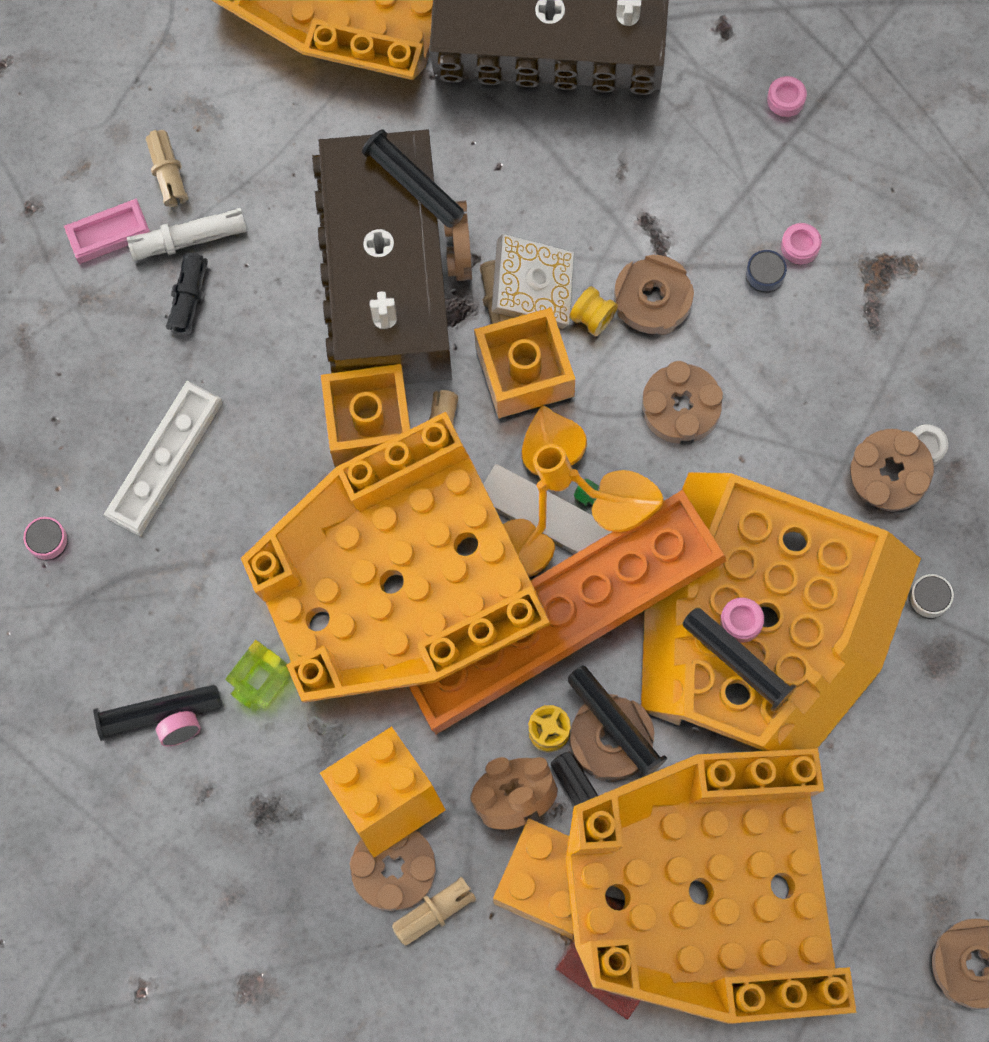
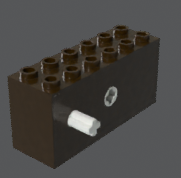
[429,0,669,95]
[312,129,453,384]

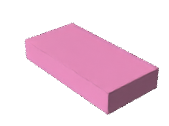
[64,198,150,264]

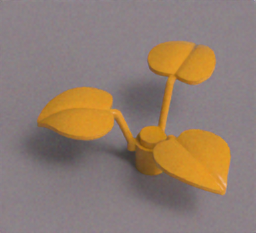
[503,406,664,577]

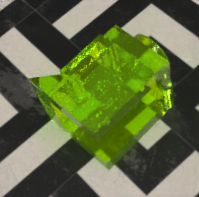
[225,639,291,709]

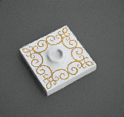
[492,234,574,329]

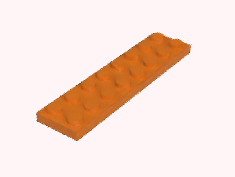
[409,490,727,735]

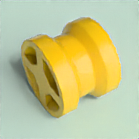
[569,286,618,336]
[528,705,571,753]

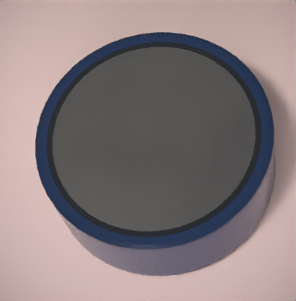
[746,250,787,292]

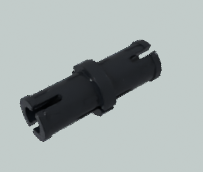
[166,253,208,335]

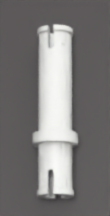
[126,208,247,262]

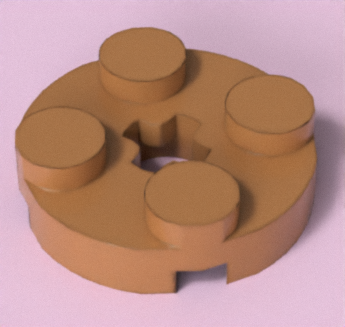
[444,200,472,281]
[614,255,694,335]
[642,361,723,443]
[851,429,934,512]
[570,694,655,780]
[470,757,558,830]
[350,830,436,911]
[932,919,989,1009]

